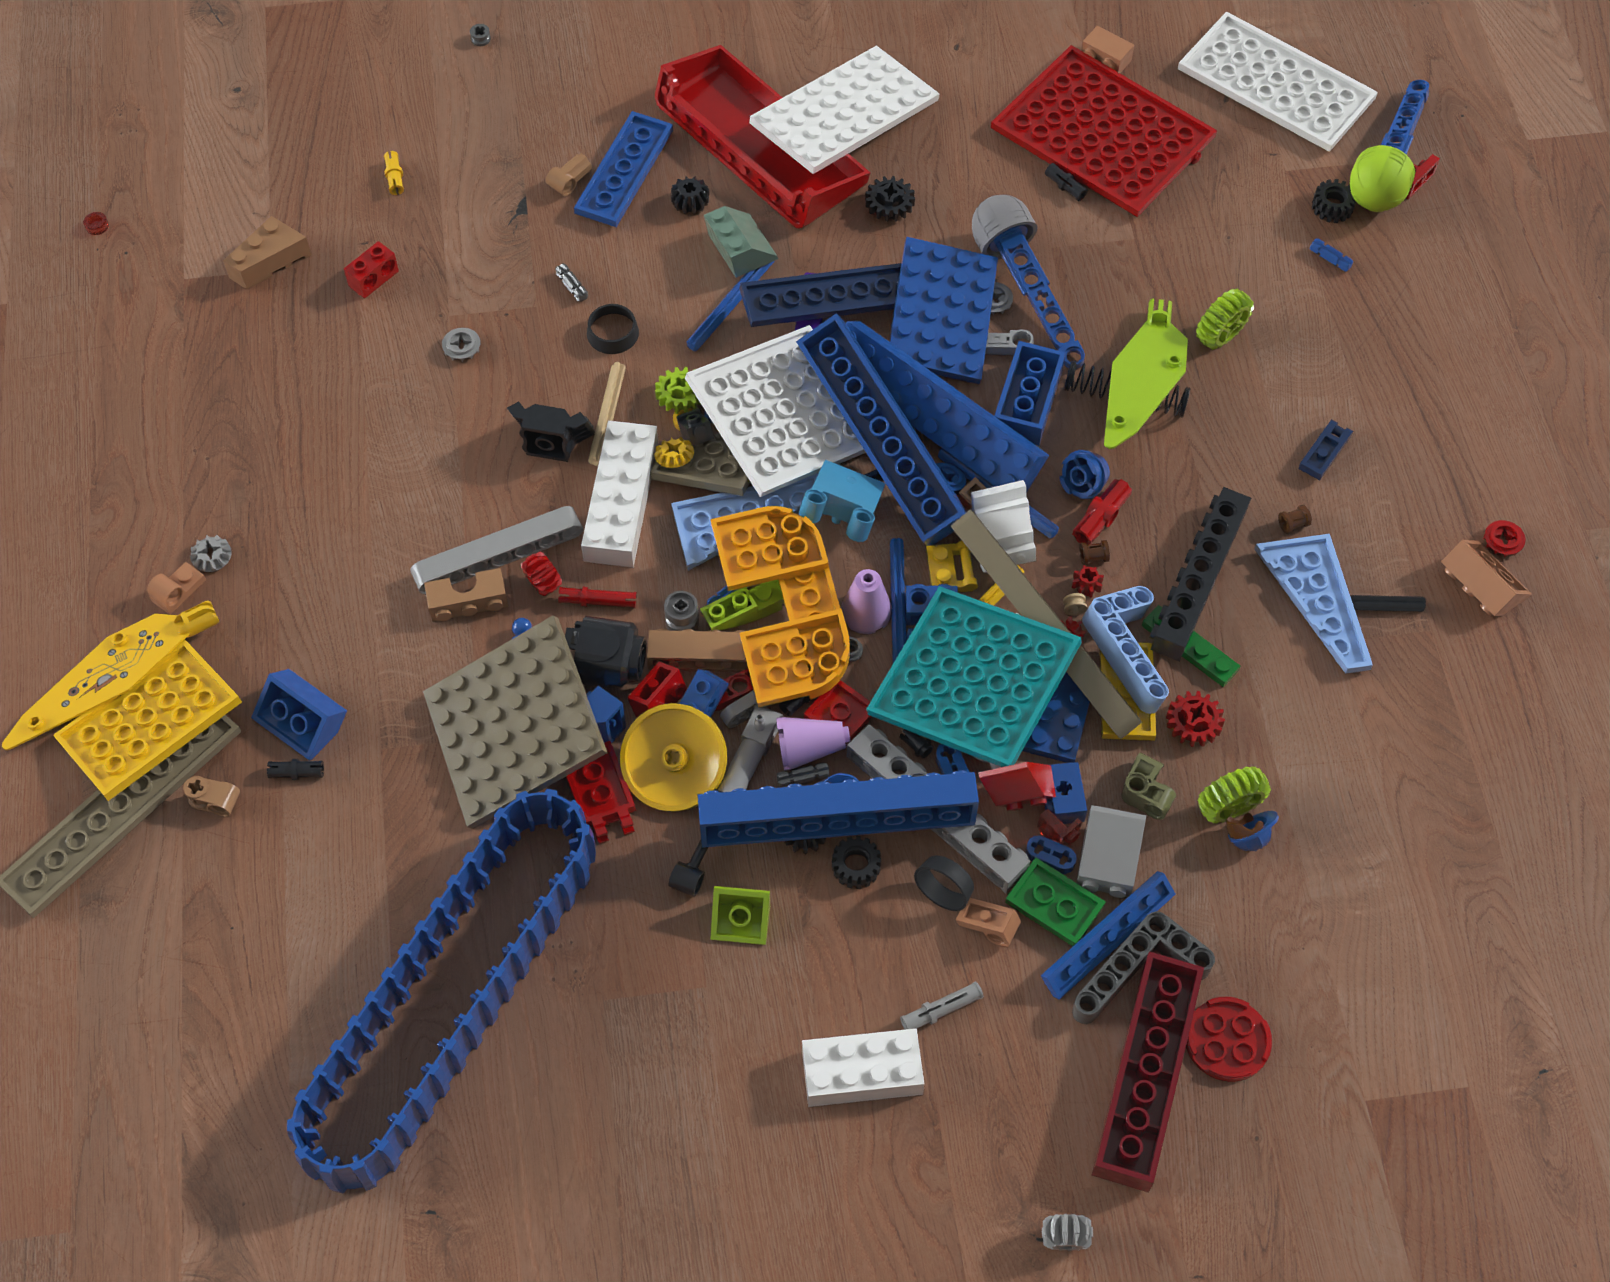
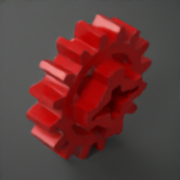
[1166,691,1225,747]

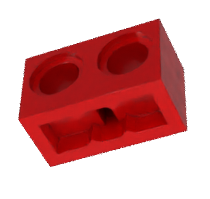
[343,241,399,299]

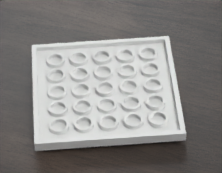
[685,325,866,497]

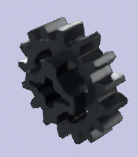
[865,176,915,222]

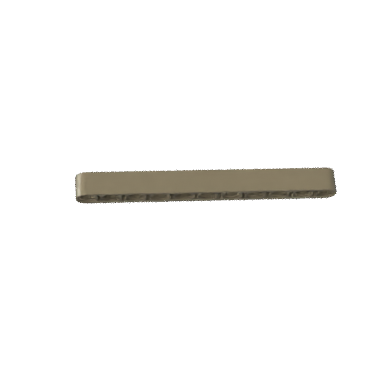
[951,509,1142,739]

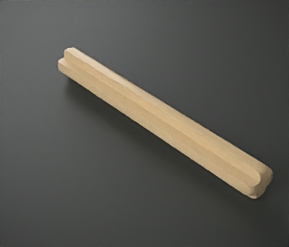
[588,362,626,466]

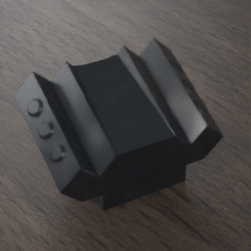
[507,401,595,462]

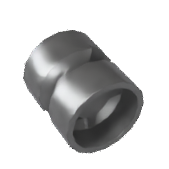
[664,590,699,631]

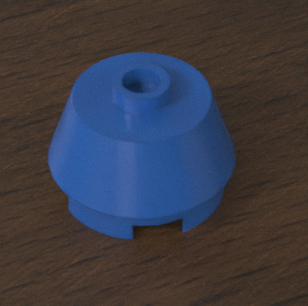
[1059,450,1110,499]

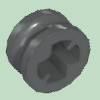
[470,24,491,46]

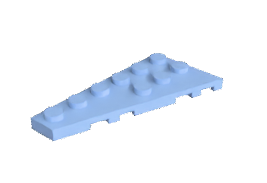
[671,474,818,571]
[1254,534,1373,674]

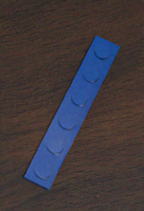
[1041,871,1176,1000]

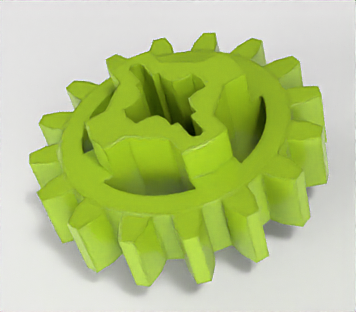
[655,367,701,414]

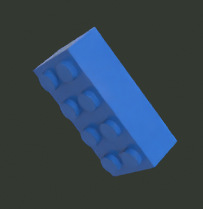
[994,341,1066,446]

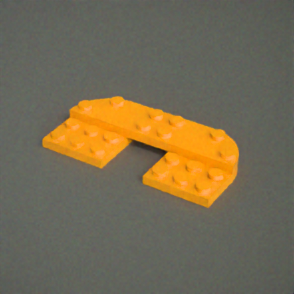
[710,506,850,708]

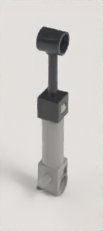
[668,705,783,897]

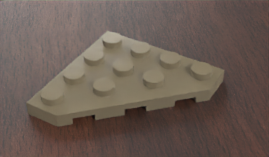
[650,433,751,496]

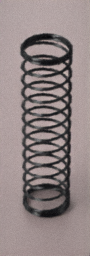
[1064,360,1191,418]

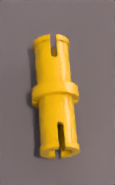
[384,151,404,195]

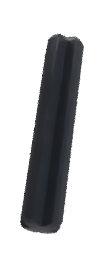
[1350,595,1426,612]

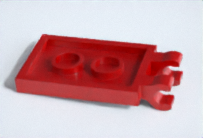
[566,741,636,844]

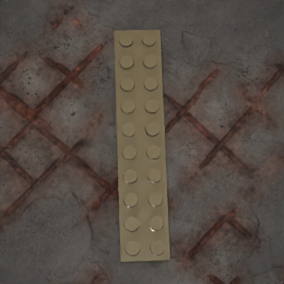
[0,715,241,919]

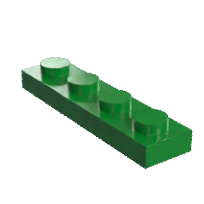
[1141,605,1241,687]

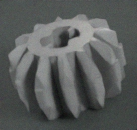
[1042,1214,1093,1251]

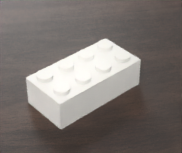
[802,1028,924,1107]

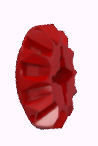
[1483,520,1526,557]

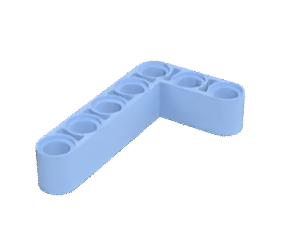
[1082,586,1169,714]

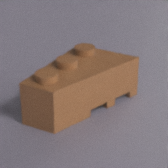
[223,216,312,289]

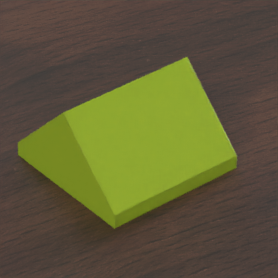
[710,886,770,945]

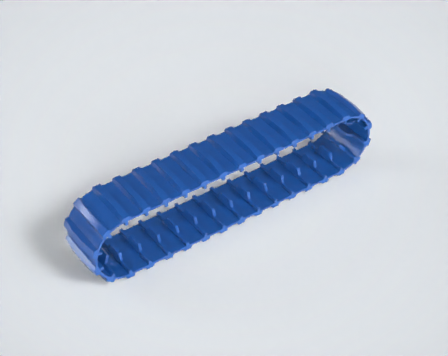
[287,789,596,1194]

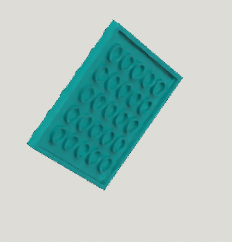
[866,586,1082,767]

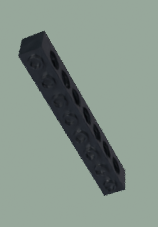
[1149,487,1252,662]

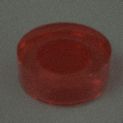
[83,212,109,235]

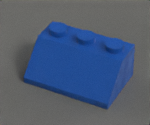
[251,669,347,760]

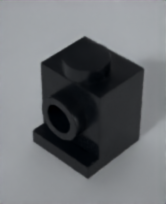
[676,408,714,447]

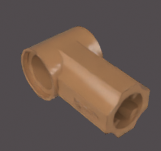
[546,153,592,196]

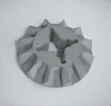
[991,282,1013,315]
[442,328,481,362]
[190,535,232,572]

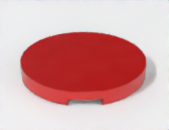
[1186,997,1272,1082]

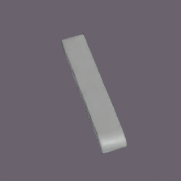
[410,506,583,594]

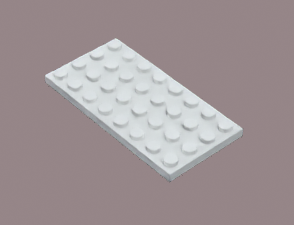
[1178,12,1378,152]
[749,45,940,174]

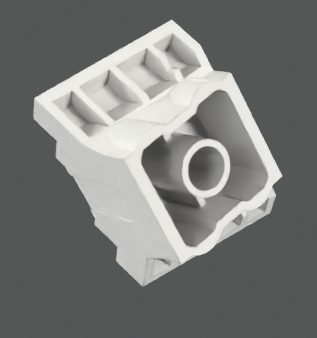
[971,480,1036,572]

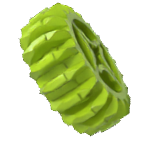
[1196,288,1254,350]
[1197,767,1271,823]

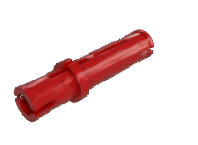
[558,586,637,608]

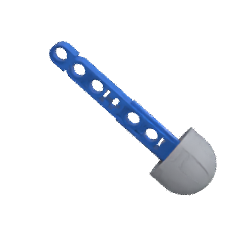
[972,195,1085,370]

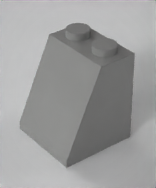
[1076,805,1146,898]

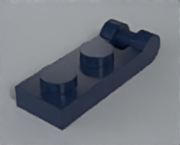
[1298,419,1354,481]

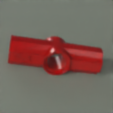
[1072,479,1132,545]

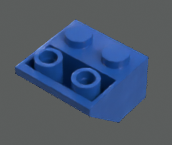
[586,686,626,743]

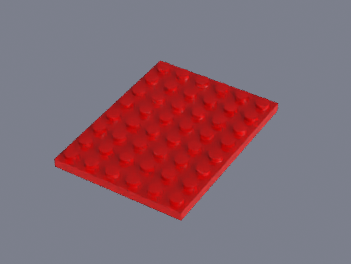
[991,45,1217,217]

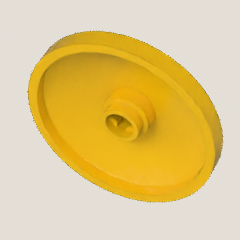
[620,703,727,812]

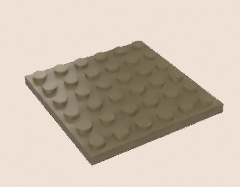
[423,615,607,829]

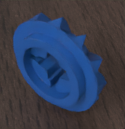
[936,463,966,494]

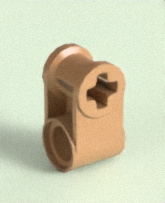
[183,776,240,817]

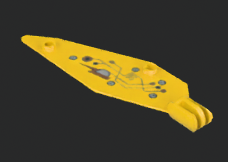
[2,601,219,750]

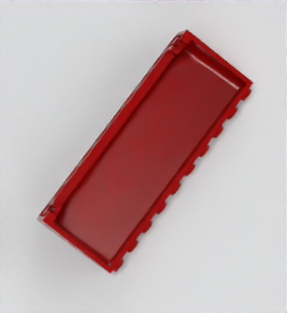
[655,45,871,229]

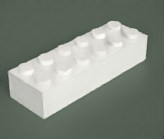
[581,421,659,568]

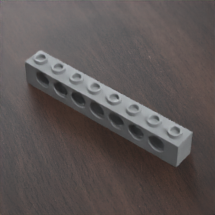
[847,724,1030,893]

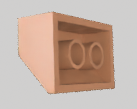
[1441,540,1532,616]

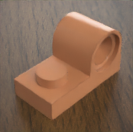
[147,562,206,615]
[956,898,1021,947]

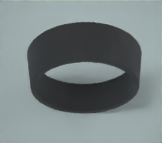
[587,304,639,354]
[914,855,974,911]

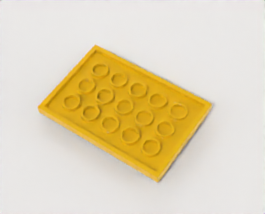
[53,640,242,801]

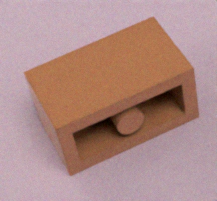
[1081,26,1134,73]

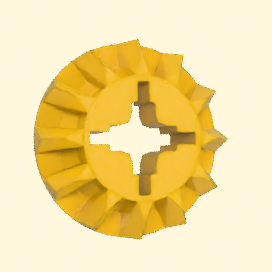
[654,437,694,468]

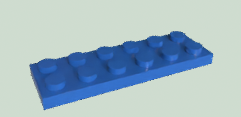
[574,111,673,228]

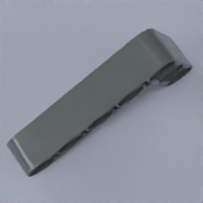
[1072,911,1215,1024]

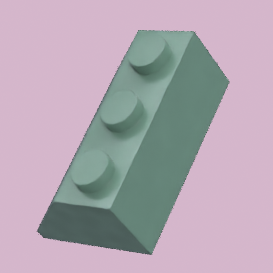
[704,206,778,278]

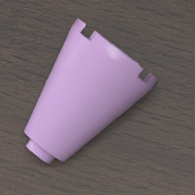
[841,569,892,634]
[776,717,850,771]

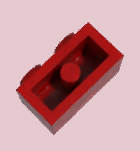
[627,662,687,719]

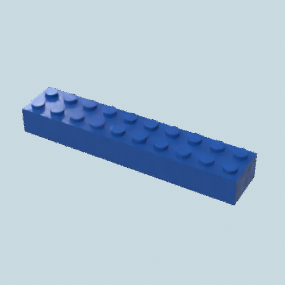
[796,313,967,546]
[846,321,1049,493]
[698,770,979,848]

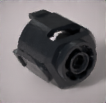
[565,616,647,688]

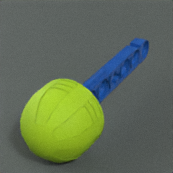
[1350,80,1429,212]

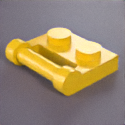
[926,541,978,592]

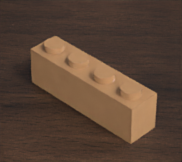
[647,628,748,672]

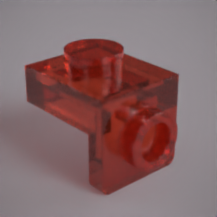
[1037,809,1082,845]

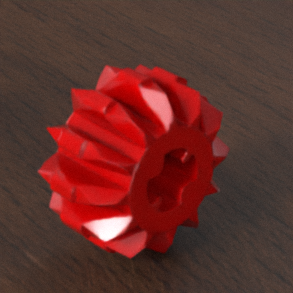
[521,551,562,596]

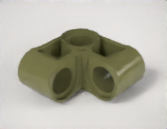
[1121,752,1176,820]

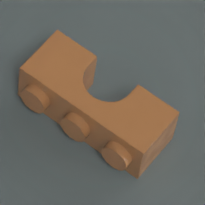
[424,568,509,622]

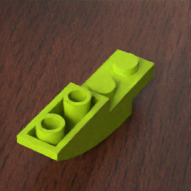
[700,580,784,631]

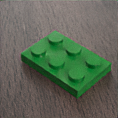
[1005,857,1106,947]

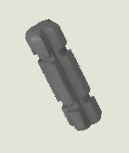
[555,263,588,302]
[777,762,829,787]

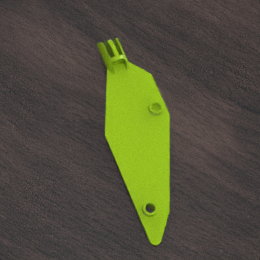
[1104,299,1188,449]

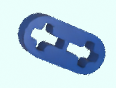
[935,744,969,775]
[1026,836,1077,874]

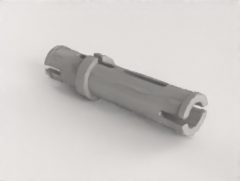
[900,981,984,1030]

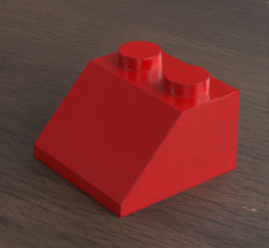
[978,762,1056,811]

